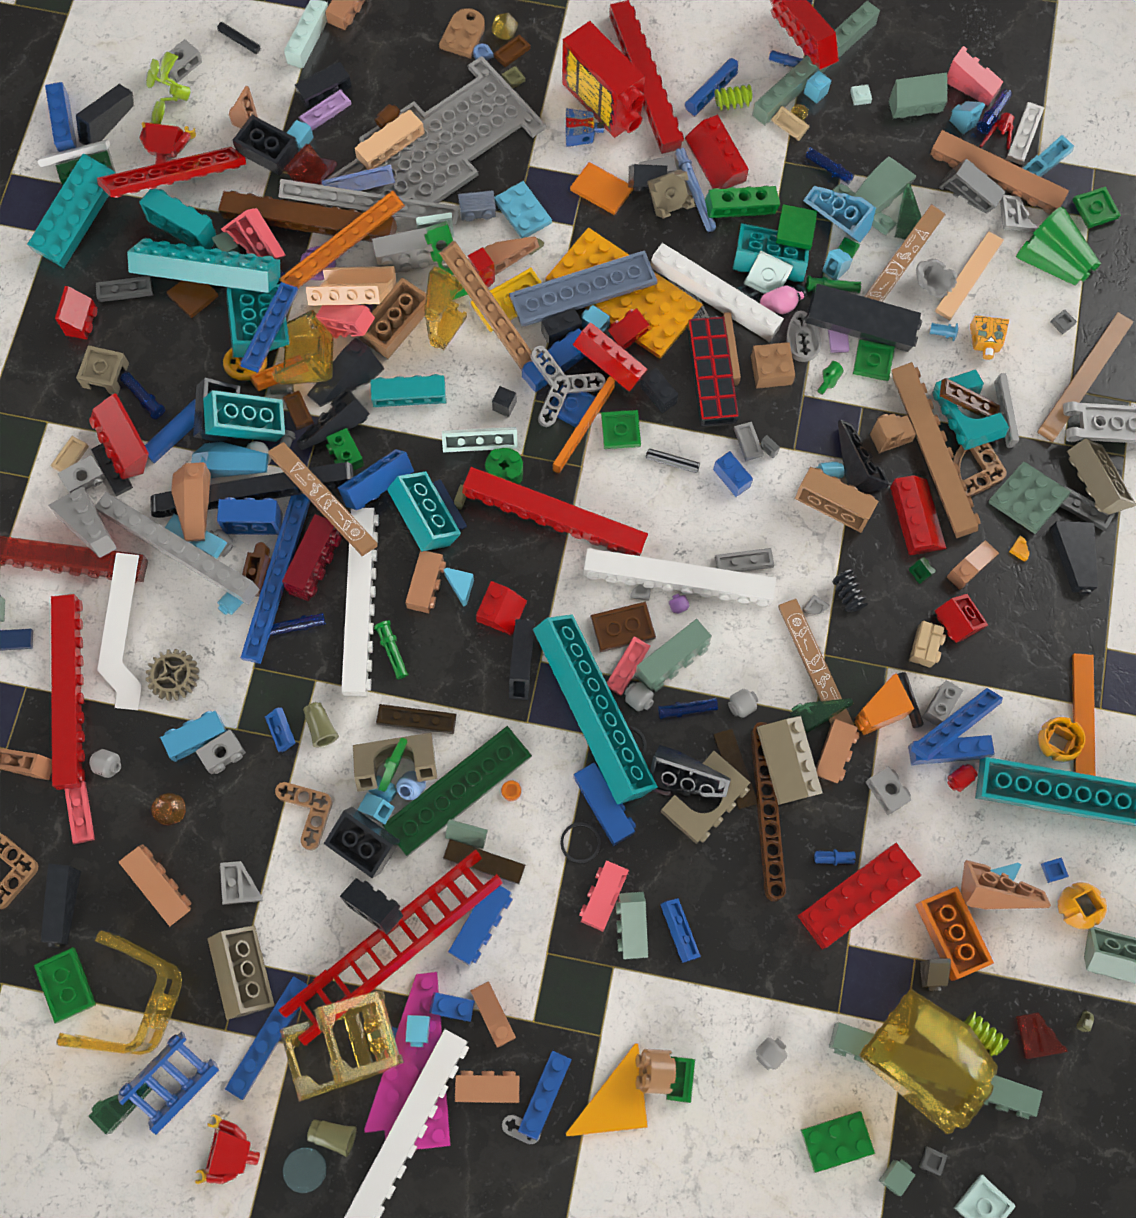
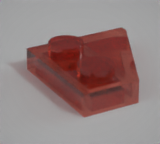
[1016,1013,1068,1059]

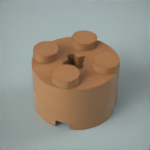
[636,1049,676,1094]

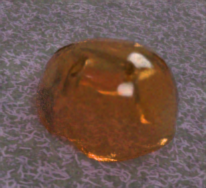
[151,793,186,825]

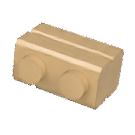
[909,621,946,667]

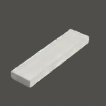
[1006,102,1044,165]
[37,139,110,167]

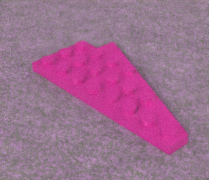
[365,972,450,1149]

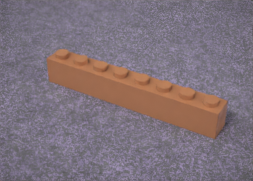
[930,130,1069,214]

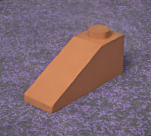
[229,86,258,128]
[484,236,539,275]
[947,540,999,590]
[0,748,52,780]
[470,981,516,1048]

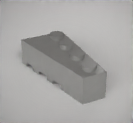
[48,486,117,558]

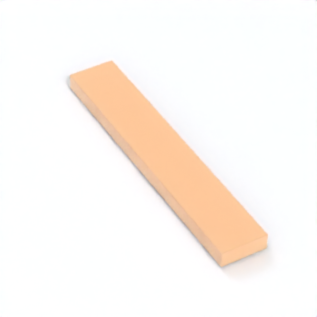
[935,231,1004,320]

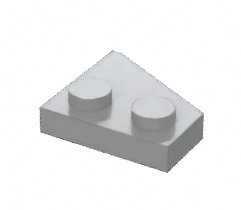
[1000,195,1038,232]
[220,861,263,905]

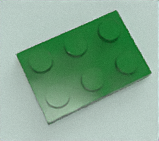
[800,1111,875,1173]

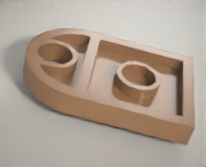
[439,9,485,59]

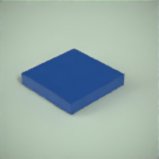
[547,384,596,428]

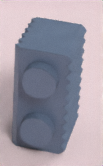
[458,191,496,221]

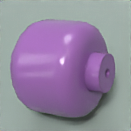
[669,594,690,614]

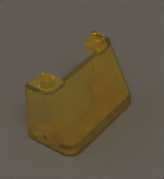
[424,266,467,350]
[273,310,334,385]

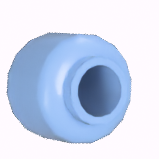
[396,771,426,800]

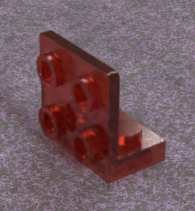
[284,144,337,185]

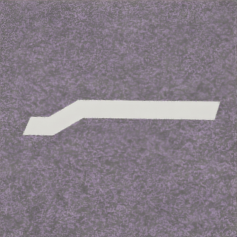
[97,553,142,710]

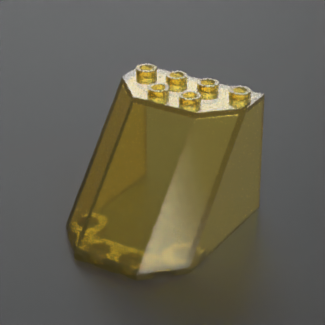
[859,989,998,1134]

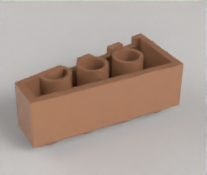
[119,845,192,926]

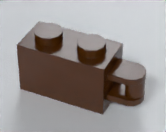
[242,542,271,597]

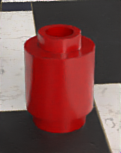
[947,764,978,792]

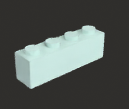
[284,0,328,69]
[442,427,518,452]

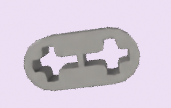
[502,1115,541,1144]

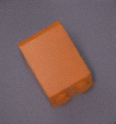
[855,673,914,735]

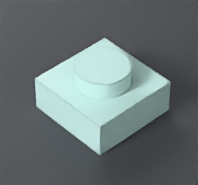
[850,85,872,105]

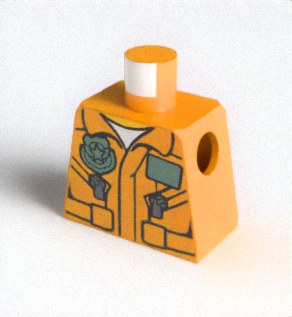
[970,316,1009,360]

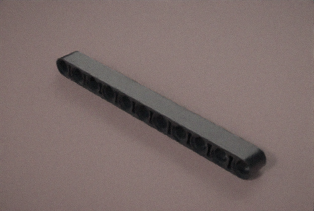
[150,462,354,518]

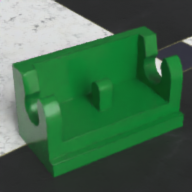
[666,1056,695,1103]

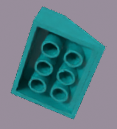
[733,224,809,282]
[227,284,289,357]

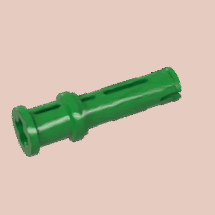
[806,275,861,293]
[374,621,409,679]

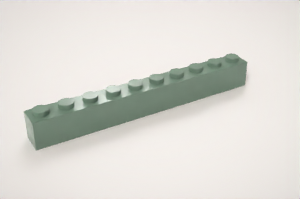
[752,1,880,126]
[829,1022,1043,1119]

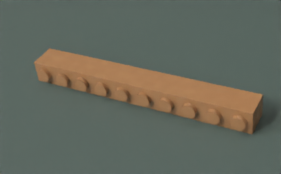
[891,362,981,539]

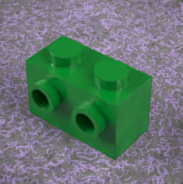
[326,428,365,471]

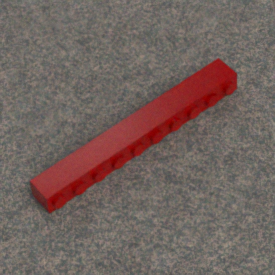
[609,0,684,154]
[462,467,648,556]
[51,594,85,790]

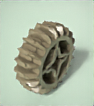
[145,649,200,701]

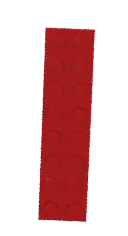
[97,146,246,198]

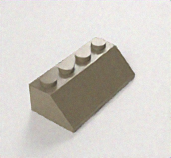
[1067,438,1136,514]
[757,716,822,805]
[207,926,275,1020]

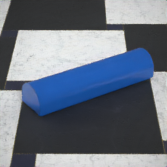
[685,58,738,116]
[145,399,195,464]

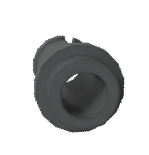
[270,380,294,395]
[280,430,296,448]

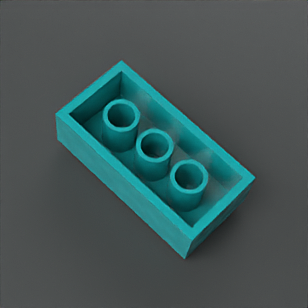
[139,188,217,250]
[203,390,285,442]
[387,472,461,552]

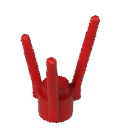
[980,113,1014,150]

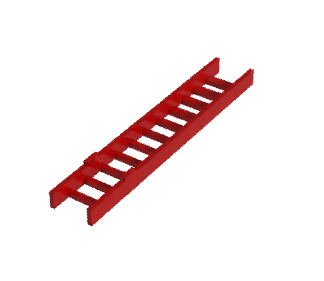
[279,850,503,1045]

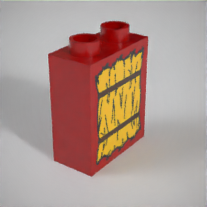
[562,21,645,138]

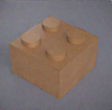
[751,342,795,388]

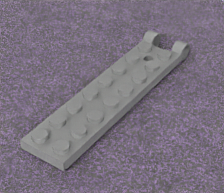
[1063,402,1136,443]

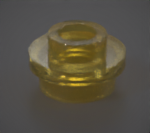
[791,104,808,121]

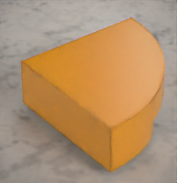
[1009,535,1029,562]

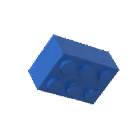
[217,497,283,535]

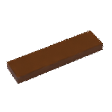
[940,378,1000,418]

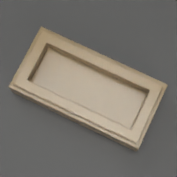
[772,106,809,141]
[51,436,89,472]

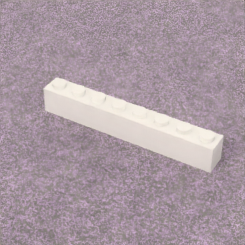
[651,243,784,342]

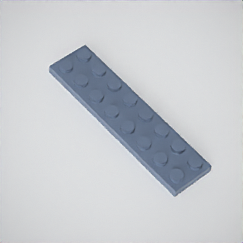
[509,250,657,327]

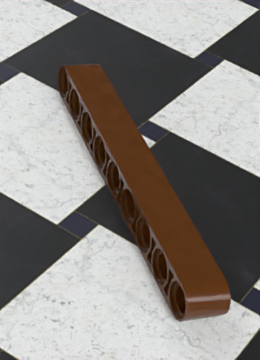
[751,722,786,901]

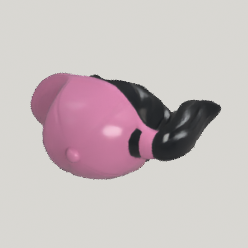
[760,284,807,314]

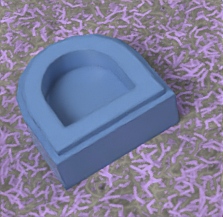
[473,44,493,60]

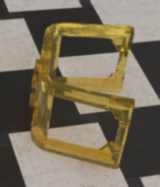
[56,931,182,1055]
[280,991,404,1102]

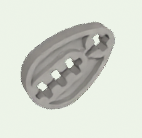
[786,311,821,362]

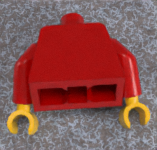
[140,122,196,164]
[195,1114,260,1184]

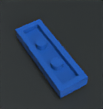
[660,898,701,963]

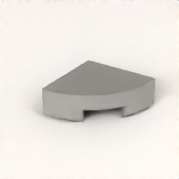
[630,583,651,601]
[803,595,830,615]

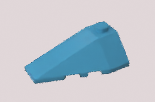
[803,186,876,243]
[191,442,269,478]

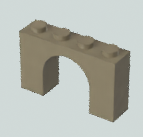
[353,732,438,792]
[661,751,750,844]

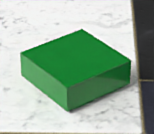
[838,237,860,259]

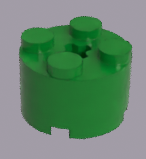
[485,448,523,485]

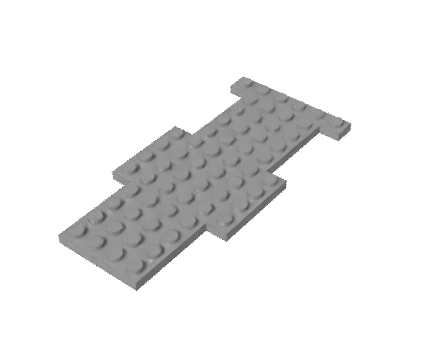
[318,56,546,213]

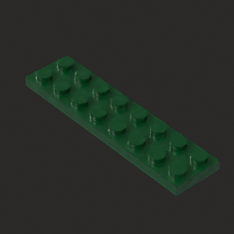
[382,726,532,857]

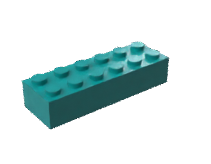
[27,153,116,268]

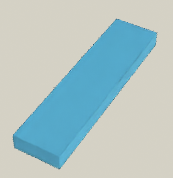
[165,514,227,559]

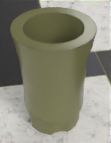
[303,702,339,748]
[307,1120,357,1157]

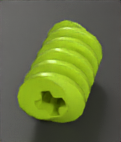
[714,84,752,111]
[961,1011,1009,1058]

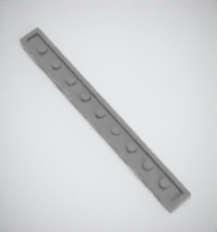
[279,179,459,225]

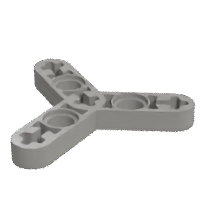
[530,346,606,427]

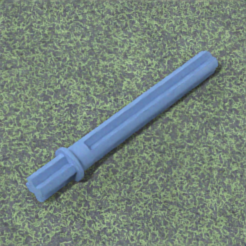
[675,148,716,232]

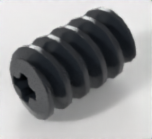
[832,569,868,612]

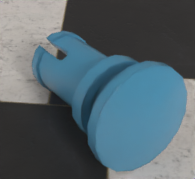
[930,323,958,341]

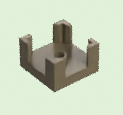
[647,169,695,218]
[76,346,129,395]

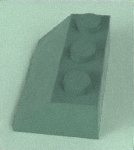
[889,73,947,118]
[1084,927,1136,984]

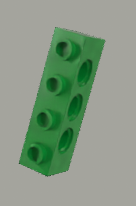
[705,185,780,218]
[424,221,468,301]

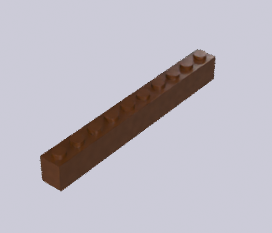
[218,190,397,242]

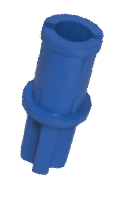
[769,50,803,67]
[814,849,856,866]

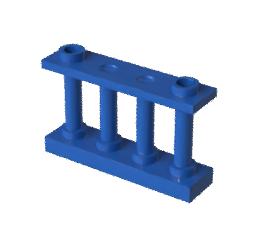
[118,1031,219,1135]

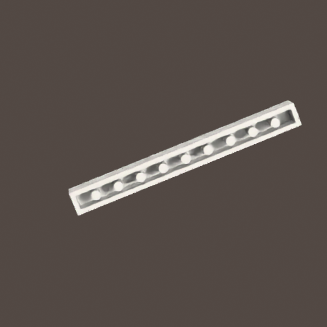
[342,508,379,697]
[583,548,776,606]
[344,1029,469,1218]

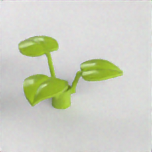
[146,52,190,124]

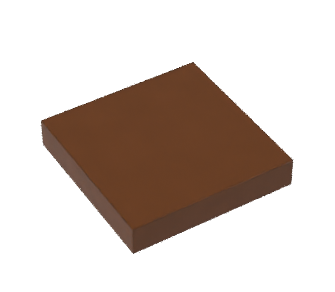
[167,280,219,319]

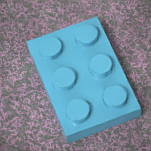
[494,181,552,238]

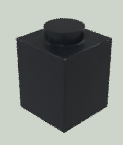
[492,386,517,417]

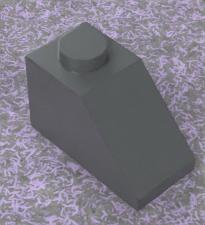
[920,959,951,991]

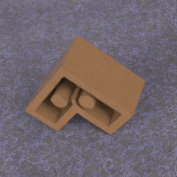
[870,413,916,453]

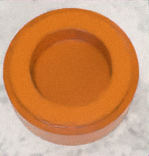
[501,780,521,801]

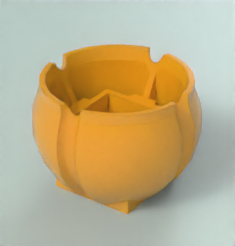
[1038,717,1086,762]
[1058,882,1107,930]

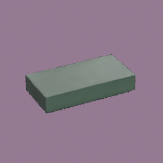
[445,819,488,849]

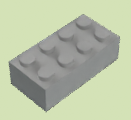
[372,227,445,273]

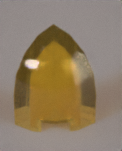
[492,13,518,40]

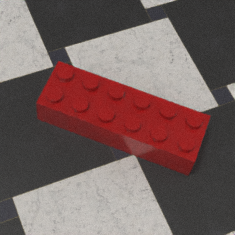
[770,0,839,70]
[798,842,922,949]

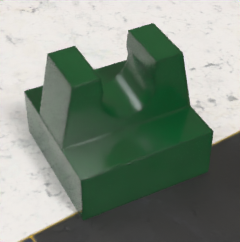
[909,557,936,584]

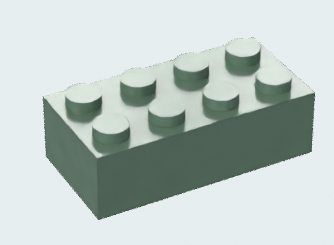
[634,618,712,692]

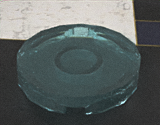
[283,1147,327,1193]

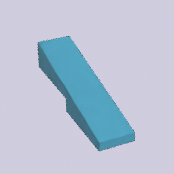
[1023,135,1074,177]

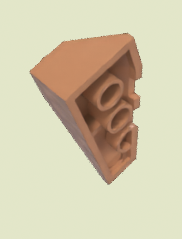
[171,462,211,542]
[961,860,1051,909]

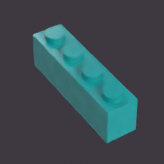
[371,374,446,407]

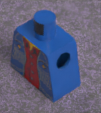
[566,108,604,147]

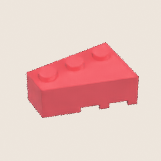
[947,46,1003,106]
[221,208,286,260]
[316,304,375,339]
[579,860,629,931]

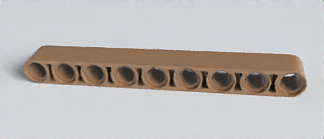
[1037,312,1134,442]

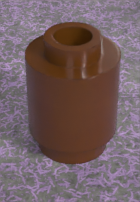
[375,104,401,129]

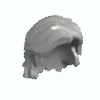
[916,259,957,299]

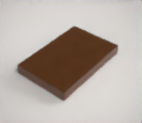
[590,601,656,652]

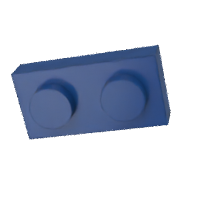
[265,708,295,752]
[429,992,475,1022]

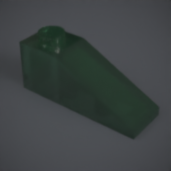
[894,183,922,240]
[790,698,853,734]
[88,1083,153,1135]

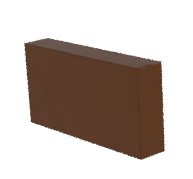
[494,35,531,67]
[282,390,314,430]

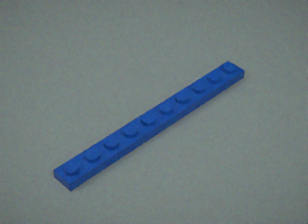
[240,494,311,664]

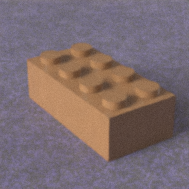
[359,278,432,359]
[794,466,879,533]

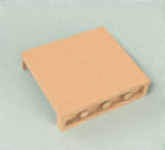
[306,266,397,305]

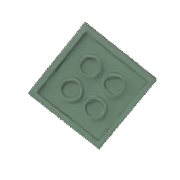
[989,461,1071,534]

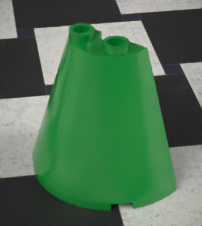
[1016,206,1101,286]

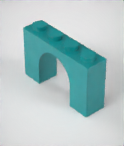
[932,369,1009,450]

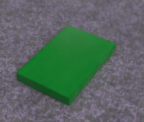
[776,204,817,250]
[34,948,96,1024]

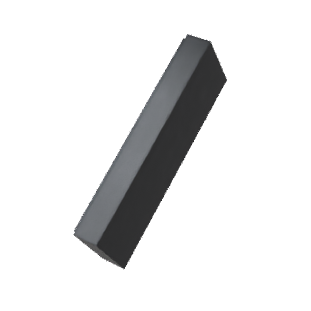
[91,443,133,496]

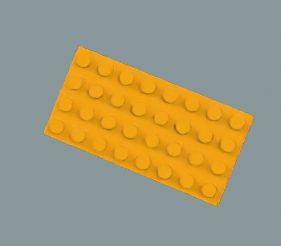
[546,227,703,359]

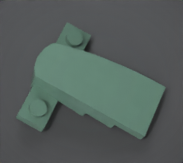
[832,157,916,236]

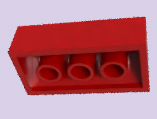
[685,114,749,189]
[573,322,648,392]
[89,393,149,480]
[890,475,946,556]

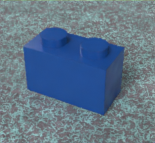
[713,451,753,497]

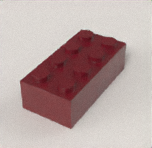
[282,514,342,602]

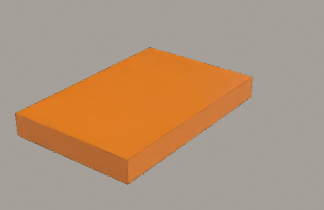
[570,162,633,215]

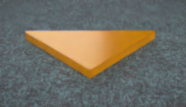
[566,1043,648,1136]

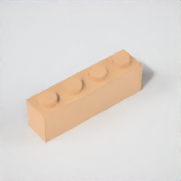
[355,110,424,170]

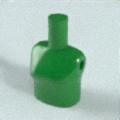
[817,361,844,395]

